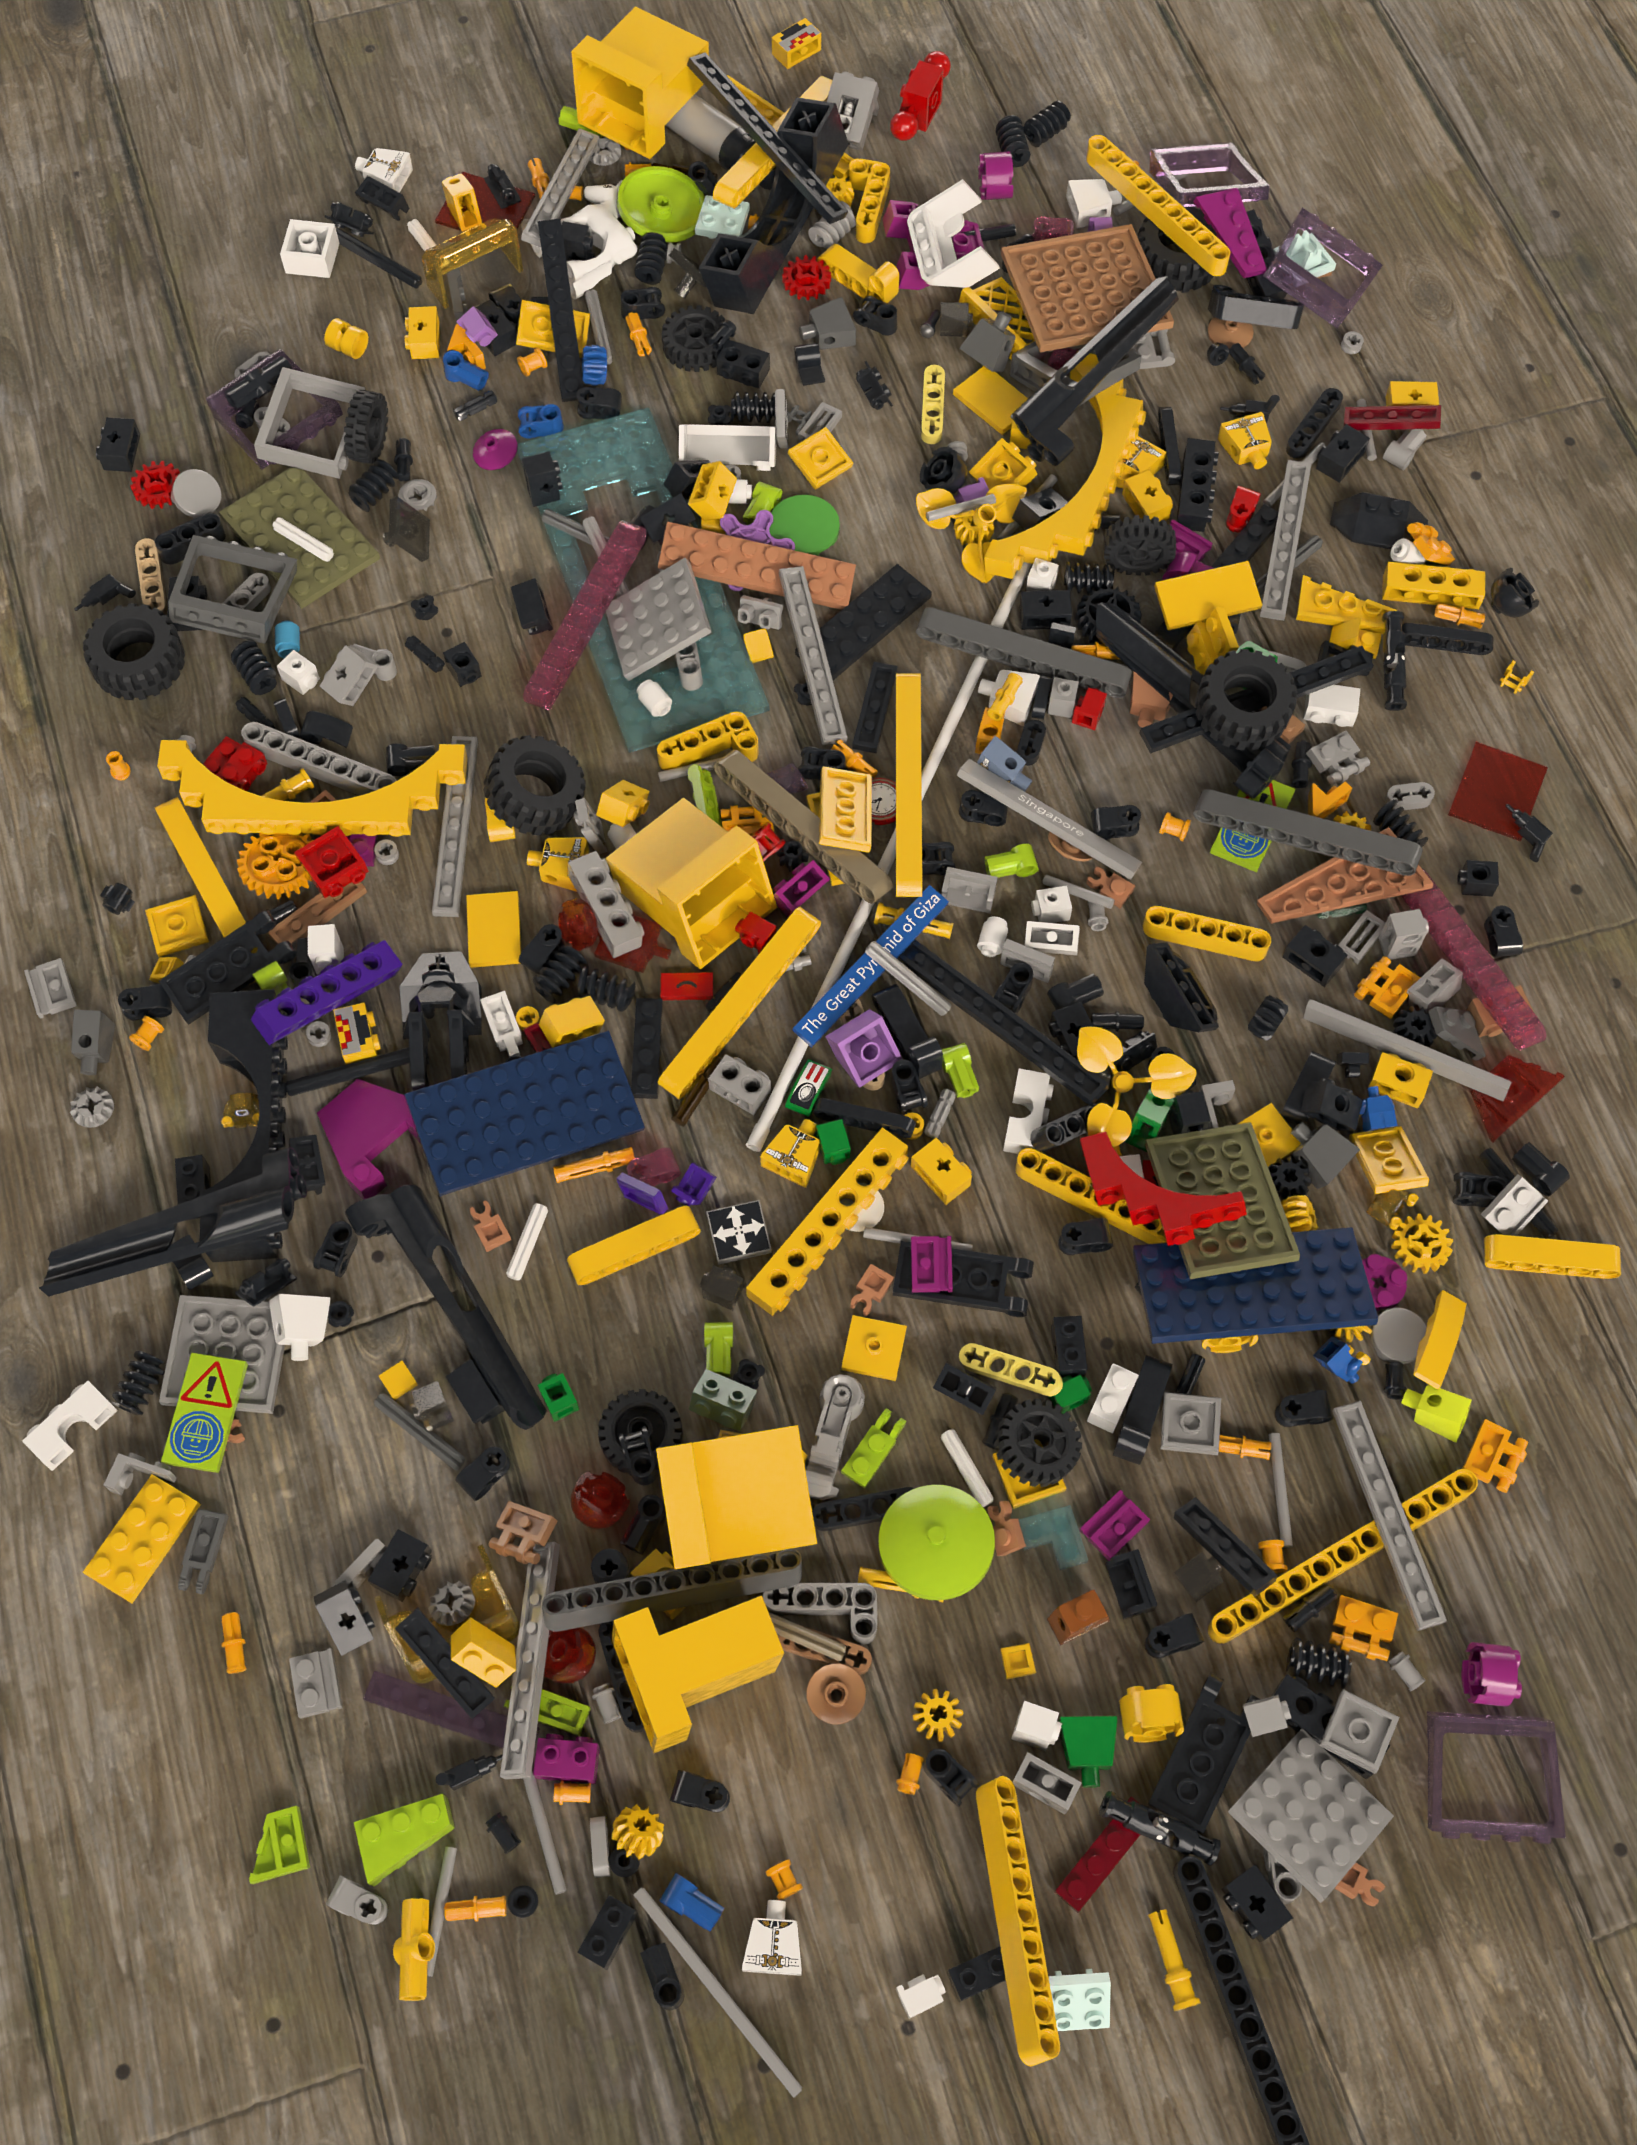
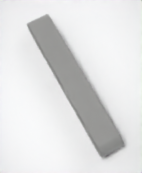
[657,551,703,691]
[241,722,396,796]

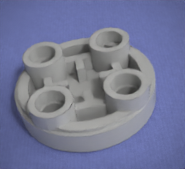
[171,469,221,519]
[1371,1308,1426,1364]

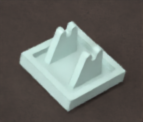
[695,195,750,239]
[1273,230,1336,286]
[1048,1969,1111,2031]

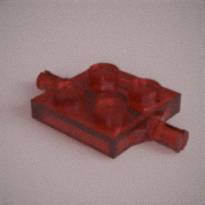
[586,915,671,973]

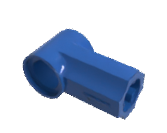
[443,350,489,390]
[659,1873,724,1932]

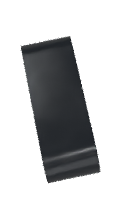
[155,513,226,565]
[1281,1051,1336,1125]
[1030,1104,1097,1152]

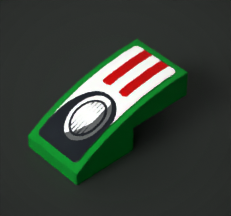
[785,1059,832,1117]

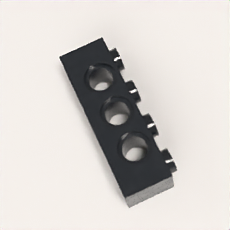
[1246,209,1290,299]
[1177,438,1219,532]
[1272,1674,1390,1779]

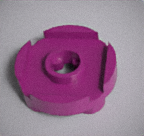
[1362,1254,1408,1311]

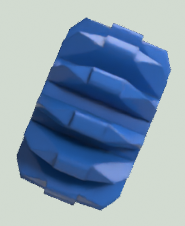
[582,345,607,386]

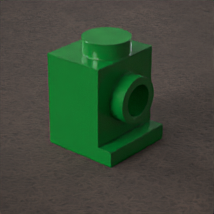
[537,1373,580,1422]
[1047,1375,1092,1414]

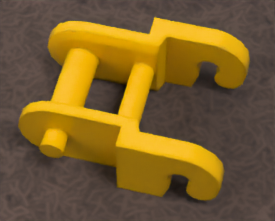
[1500,660,1534,694]

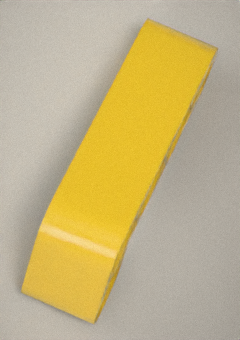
[849,158,890,244]
[817,244,899,303]
[657,712,759,771]

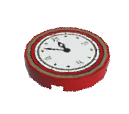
[872,778,896,825]

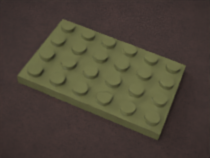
[219,467,380,609]
[1145,1122,1300,1279]

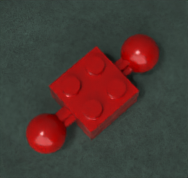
[890,51,951,141]

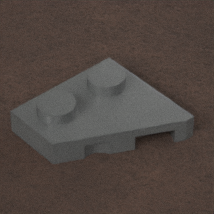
[1428,1006,1486,1061]

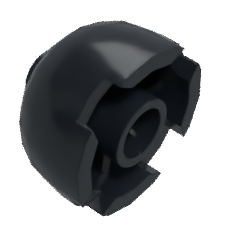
[920,446,967,495]
[1491,568,1539,618]

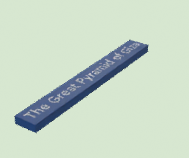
[792,885,949,1048]

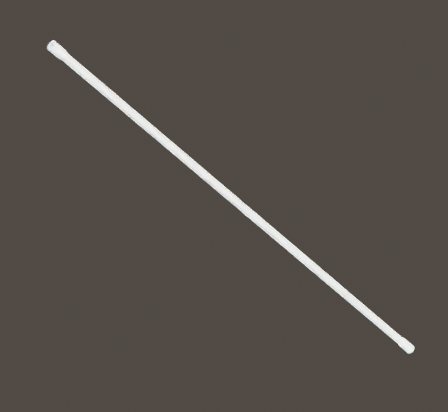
[746,562,1032,1152]

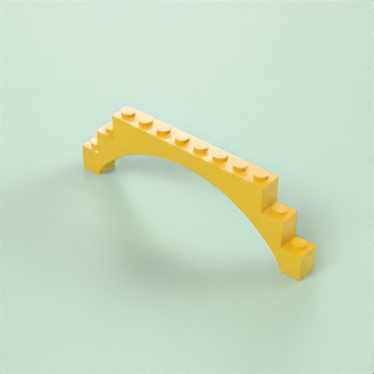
[984,351,1146,579]
[157,740,468,837]

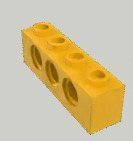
[1382,562,1485,610]

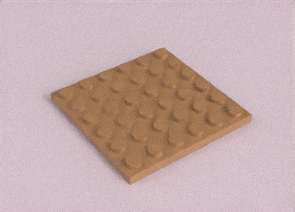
[1001,224,1174,352]

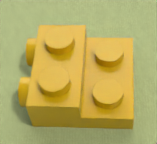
[969,438,1037,490]
[1186,607,1239,675]

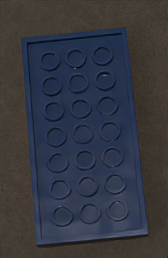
[404,1031,645,1197]
[1133,1227,1378,1344]

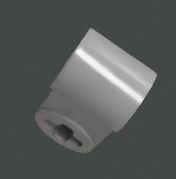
[1263,1847,1302,1905]
[325,1875,388,1925]

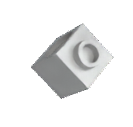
[1048,677,1079,718]
[1243,1695,1292,1737]

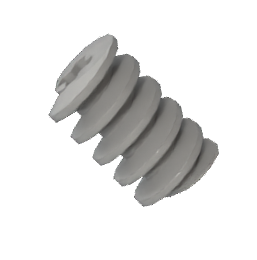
[808,201,856,249]

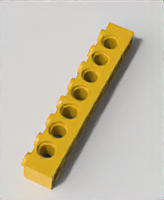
[746,1127,909,1316]

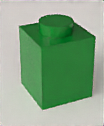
[816,1119,851,1165]

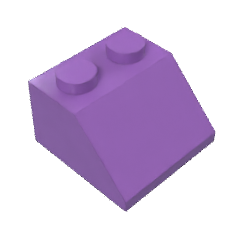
[825,1009,903,1088]

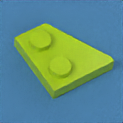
[249,1806,310,1884]

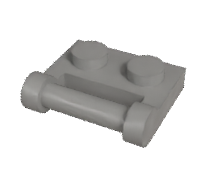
[1131,329,1175,369]

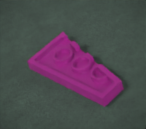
[1193,188,1267,278]

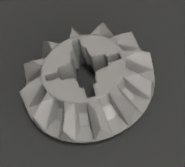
[590,137,622,166]
[398,479,437,513]
[70,1086,114,1128]
[428,1581,475,1626]

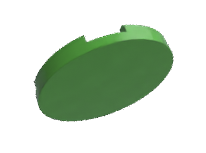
[769,495,840,556]

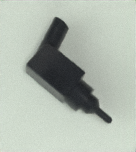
[1220,395,1280,423]
[74,574,136,611]
[1506,804,1553,862]
[436,1754,503,1791]

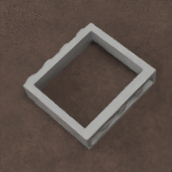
[254,367,365,479]

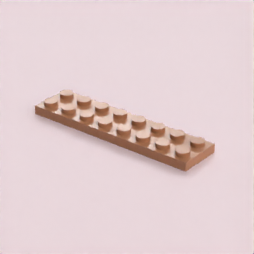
[658,522,856,610]

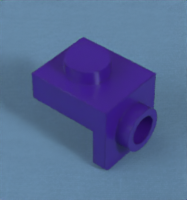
[671,1163,717,1206]

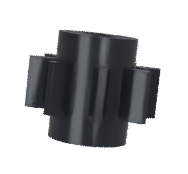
[777,840,809,872]
[100,883,135,915]

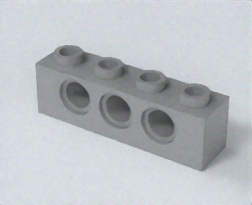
[568,851,644,958]

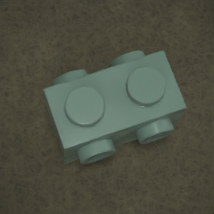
[689,1369,757,1432]

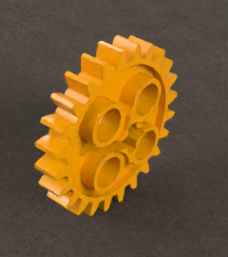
[237,833,314,899]

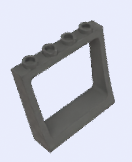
[1010,341,1142,406]
[168,535,297,644]

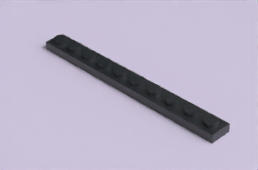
[687,52,848,224]
[1128,504,1278,668]
[1139,646,1374,754]
[897,940,1109,1106]

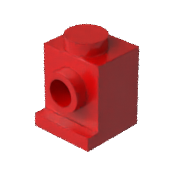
[1072,687,1107,730]
[735,911,777,955]

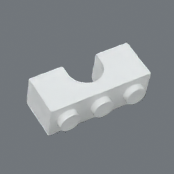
[1003,1068,1054,1154]
[22,1381,118,1471]

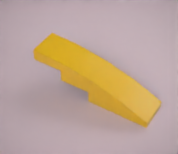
[1413,1290,1467,1389]

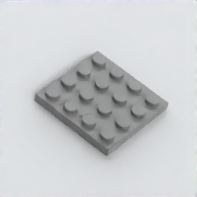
[605,557,712,681]
[159,1295,285,1414]
[1228,1729,1394,1903]

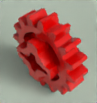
[782,255,831,301]
[130,461,180,509]

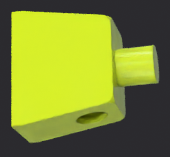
[1401,1385,1472,1443]

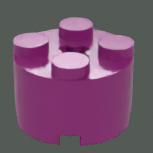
[978,151,1013,200]
[1461,1642,1522,1707]

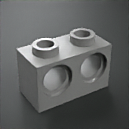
[1379,909,1429,960]
[708,1054,771,1115]

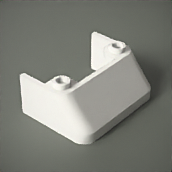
[907,179,1000,288]
[679,424,777,471]

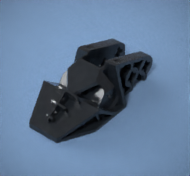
[399,951,482,1091]

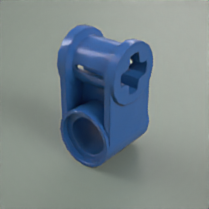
[518,404,564,439]

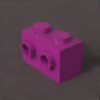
[773,860,830,917]
[533,1734,600,1784]

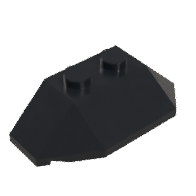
[1330,492,1428,550]
[1144,942,1219,1033]

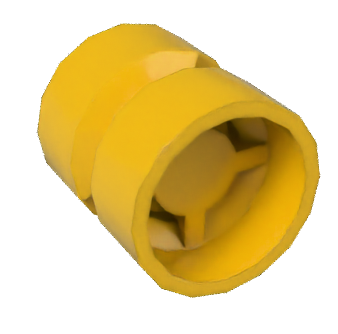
[324,318,369,359]

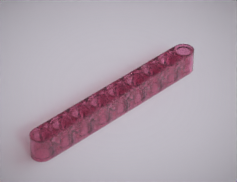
[523,521,646,710]
[1401,868,1547,1051]

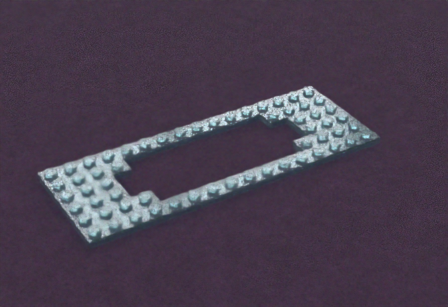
[517,407,770,753]

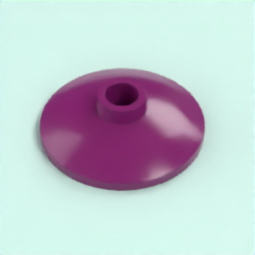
[473,429,518,470]

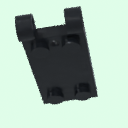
[159,911,297,1025]
[892,1241,1034,1317]
[1147,1672,1260,1835]

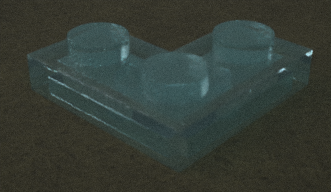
[1019,1505,1088,1570]

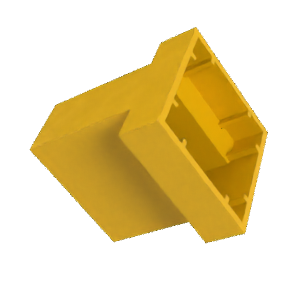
[571,6,709,159]
[606,797,777,970]
[656,1425,817,1569]
[612,1596,784,1754]

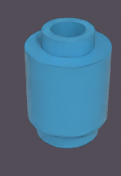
[275,621,300,659]

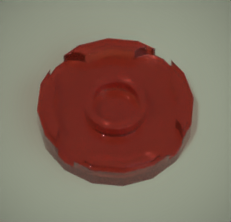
[558,898,597,951]

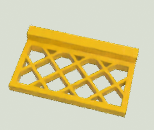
[958,277,1035,361]

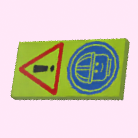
[1210,780,1296,873]
[161,1353,248,1473]

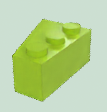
[354,1794,455,1887]

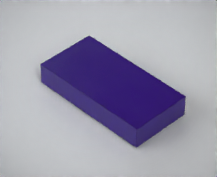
[616,1172,669,1215]

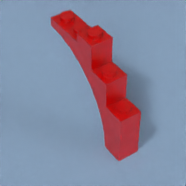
[1080,1132,1247,1246]

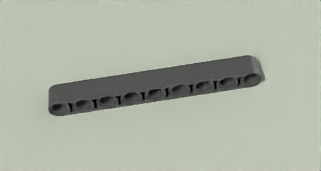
[916,607,1132,698]
[1193,789,1423,876]
[542,1548,802,1631]

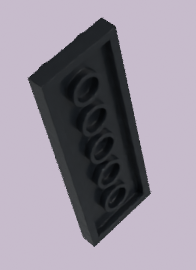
[795,564,932,680]

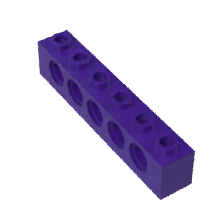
[251,940,403,1045]

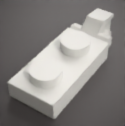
[480,991,523,1057]

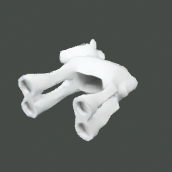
[531,180,638,299]

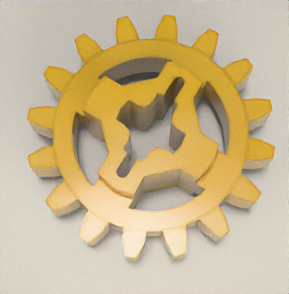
[1391,1214,1453,1274]

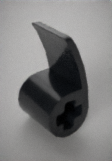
[794,343,825,386]
[300,711,353,748]
[168,1235,214,1290]

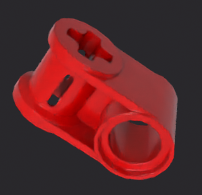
[1226,485,1261,533]
[752,822,786,862]

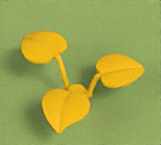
[916,484,1027,583]
[1077,1027,1197,1147]

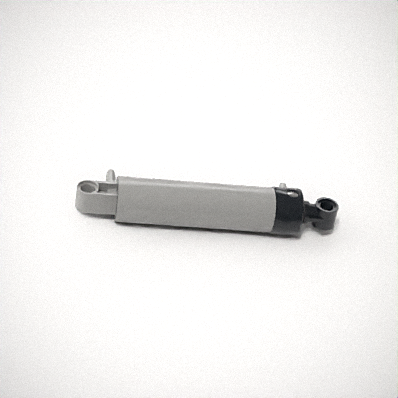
[665,94,776,190]

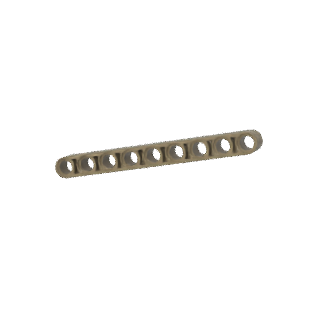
[714,750,893,904]

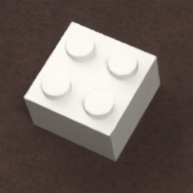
[280,219,340,278]

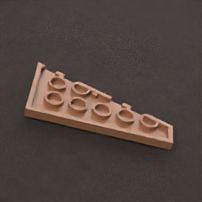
[1257,827,1433,924]

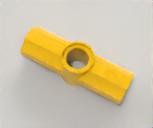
[393,1898,435,2001]

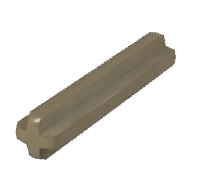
[769,1613,846,1661]

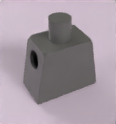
[799,297,856,350]
[960,311,1016,372]
[71,1010,115,1075]
[1291,1122,1360,1190]

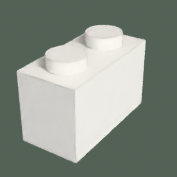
[1304,685,1360,727]
[1025,921,1080,955]
[308,924,344,976]
[1087,1363,1139,1434]
[1011,1701,1062,1751]

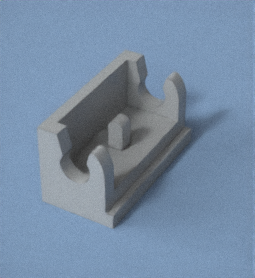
[942,867,998,913]
[1407,958,1463,1014]

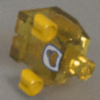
[221,1093,259,1128]
[1366,1189,1419,1230]

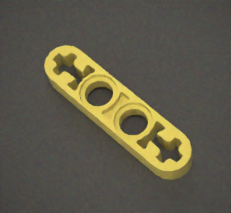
[921,365,945,444]
[959,1343,1063,1396]

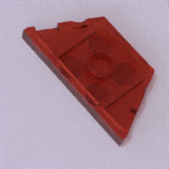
[1470,1055,1565,1143]

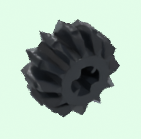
[1248,995,1288,1041]
[1393,1006,1438,1047]
[1268,1156,1312,1200]

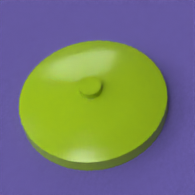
[617,166,705,243]
[878,1485,995,1600]

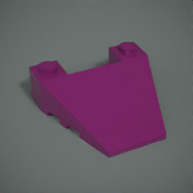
[882,200,984,290]
[317,1079,420,1200]

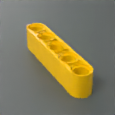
[1143,906,1271,961]
[567,1206,701,1285]
[1484,1234,1621,1279]

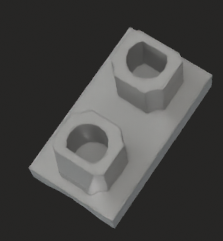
[738,595,783,630]

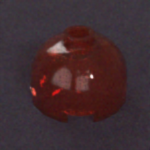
[570,1471,630,1529]
[544,1627,596,1684]

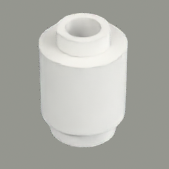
[729,479,752,504]
[1391,539,1426,565]
[637,680,672,717]
[608,823,636,850]
[977,916,1008,957]

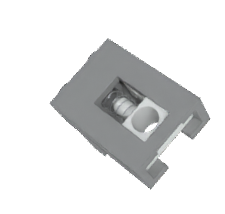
[827,72,880,151]

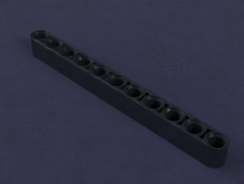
[1173,1856,1310,2145]

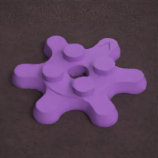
[720,510,795,591]

